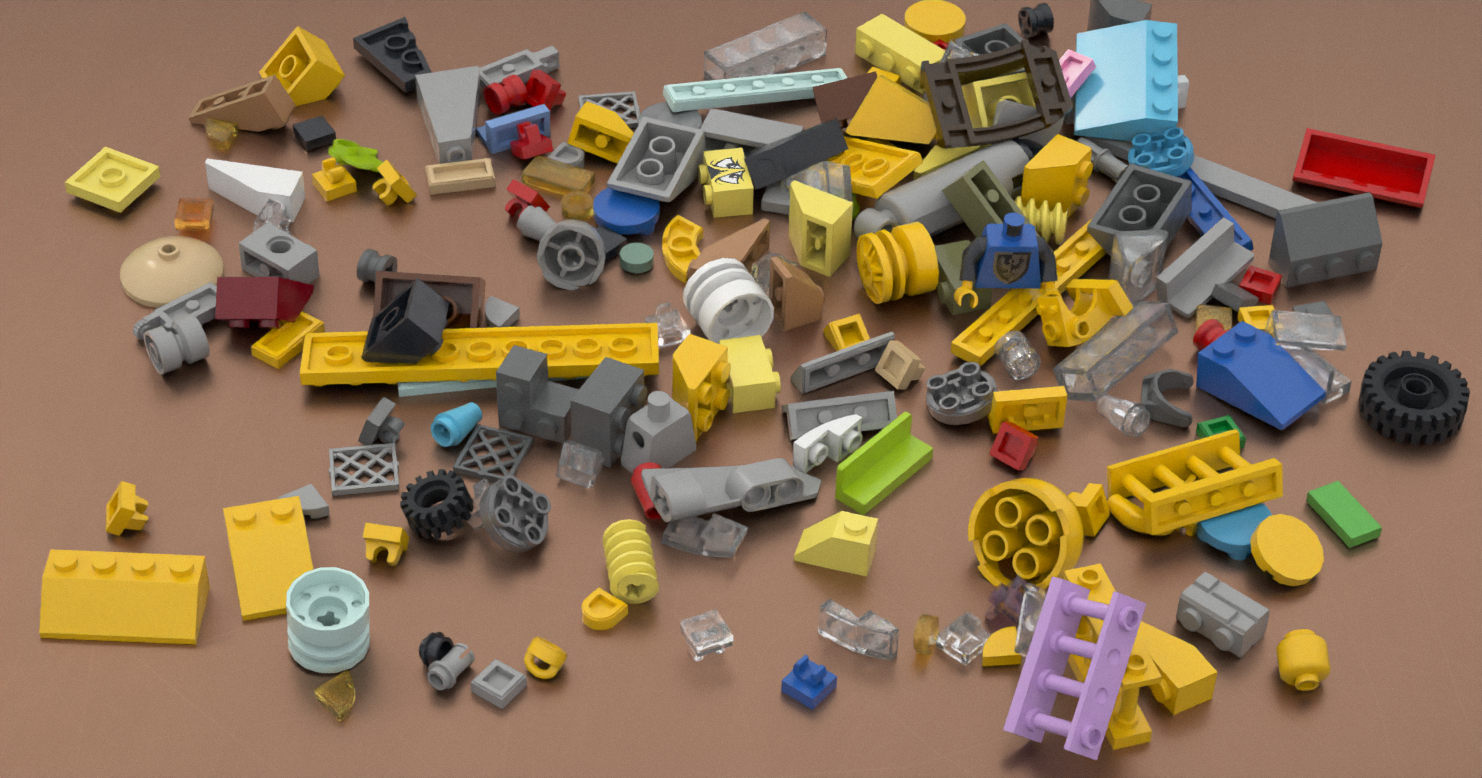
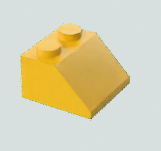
[259,26,345,106]
[1021,134,1093,217]

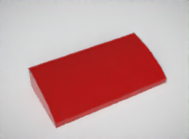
[1292,128,1436,208]

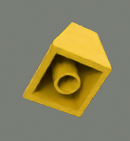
[845,75,938,144]

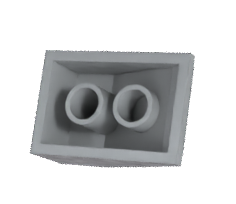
[607,117,706,202]

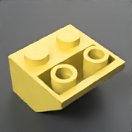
[788,180,853,277]

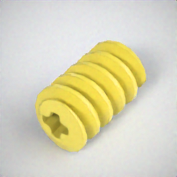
[1014,196,1069,246]
[603,519,659,604]

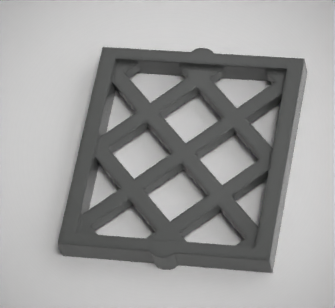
[453,424,534,482]

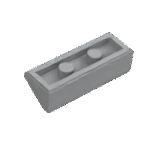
[791,331,895,394]

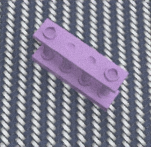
[1003,576,1146,760]

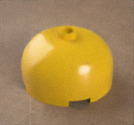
[968,478,1084,595]

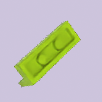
[835,411,933,516]

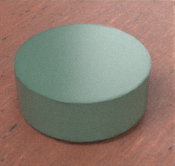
[620,243,654,274]

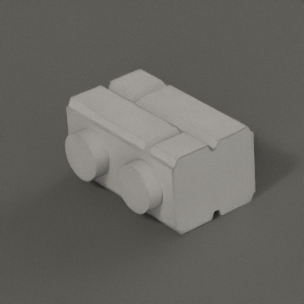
[1176,572,1270,658]

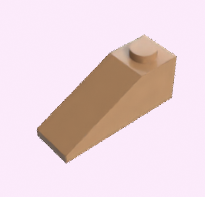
[188,75,295,132]
[687,218,770,279]

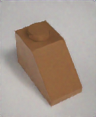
[769,256,825,331]

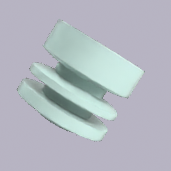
[286,567,370,673]

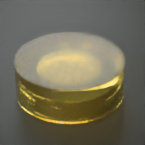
[561,192,594,221]
[913,614,939,655]

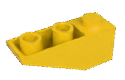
[1138,621,1217,715]

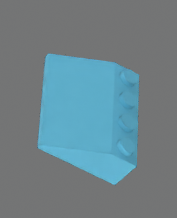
[1074,20,1178,142]

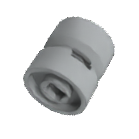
[144,314,210,375]

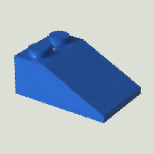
[1196,321,1326,430]

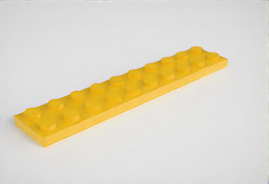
[300,323,659,386]

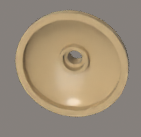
[120,236,224,308]

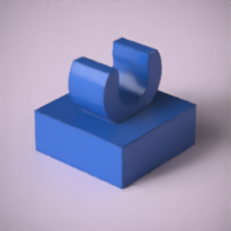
[781,655,837,710]

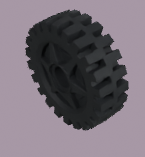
[1359,351,1470,445]

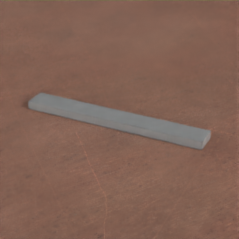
[1086,136,1318,218]

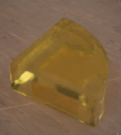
[205,118,238,150]
[314,670,356,722]

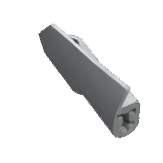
[641,458,821,522]

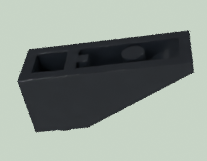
[744,118,848,190]

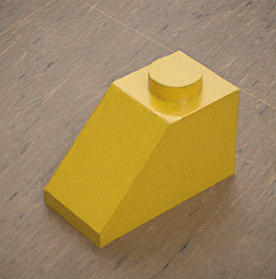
[567,101,634,164]

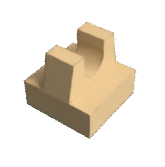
[875,340,926,390]

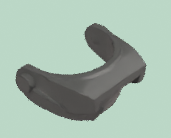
[1141,369,1194,427]

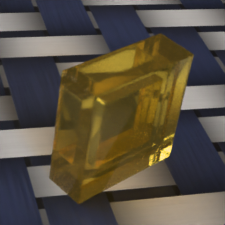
[1195,305,1232,331]

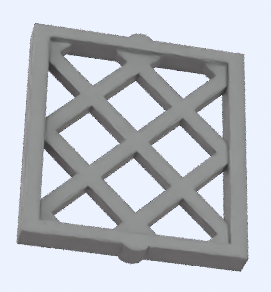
[578,91,640,129]
[329,443,399,496]

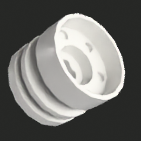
[683,258,774,344]

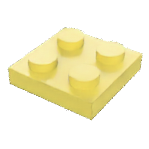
[65,147,160,213]

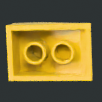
[223,496,313,621]

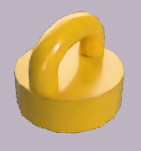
[524,636,568,679]

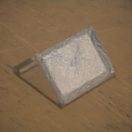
[1108,229,1168,318]

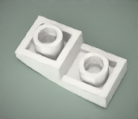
[793,414,862,474]

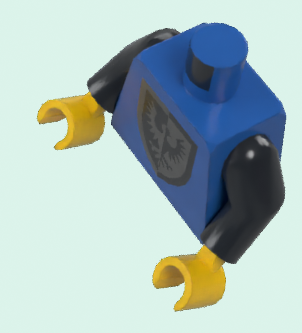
[954,212,1062,308]

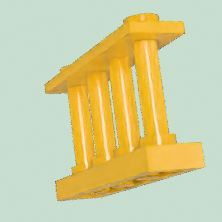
[1107,429,1283,536]
[1063,563,1162,750]

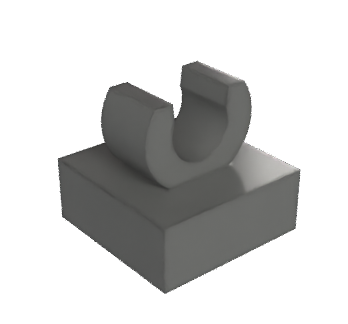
[358,397,405,445]

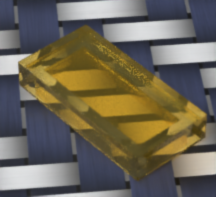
[522,155,595,200]

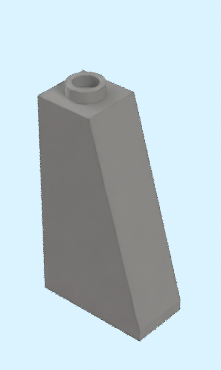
[415,66,480,164]

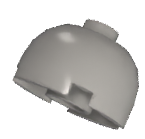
[537,219,606,290]

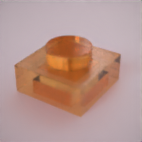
[174,198,214,231]

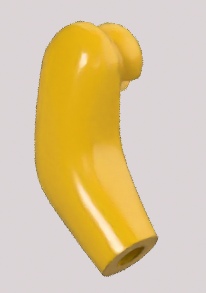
[1107,494,1175,536]

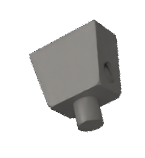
[621,391,696,473]

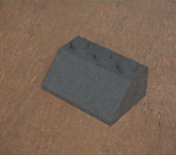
[1087,164,1192,275]
[1268,192,1383,288]

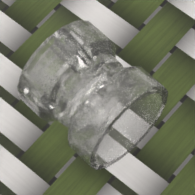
[994,331,1041,380]

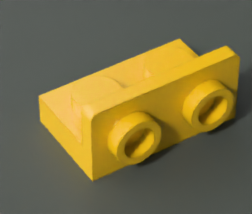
[987,386,1067,433]

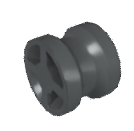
[356,248,398,283]

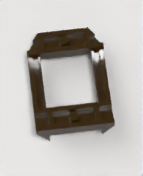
[920,39,1073,149]

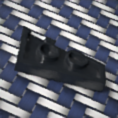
[353,17,431,93]

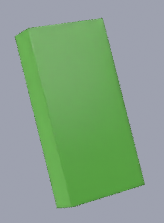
[1306,481,1382,548]

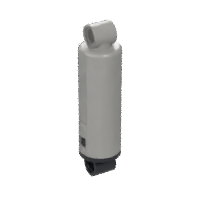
[854,138,1045,238]

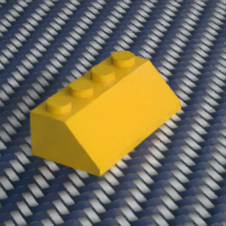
[39,549,210,645]

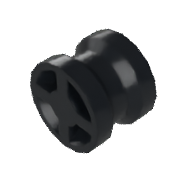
[1018,3,1054,38]

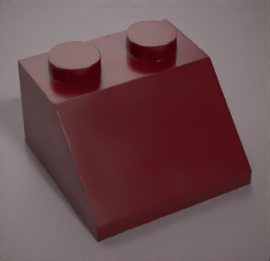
[215,277,314,329]

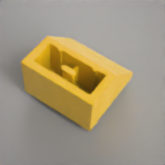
[672,334,731,441]

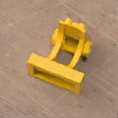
[1036,279,1134,347]

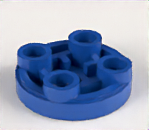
[593,188,660,235]

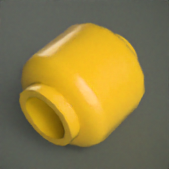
[1276,629,1331,691]

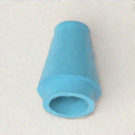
[430,402,482,447]

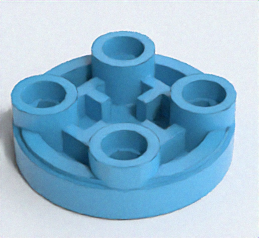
[1128,127,1195,177]
[1197,503,1272,561]

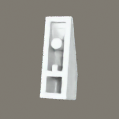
[205,158,305,222]

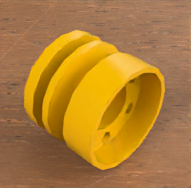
[856,221,939,304]

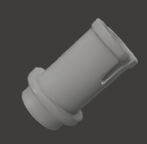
[427,643,475,690]

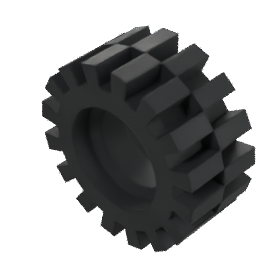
[400,469,474,539]

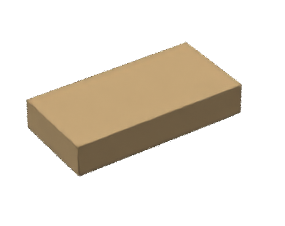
[425,158,496,195]

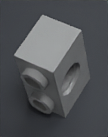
[238,223,320,284]

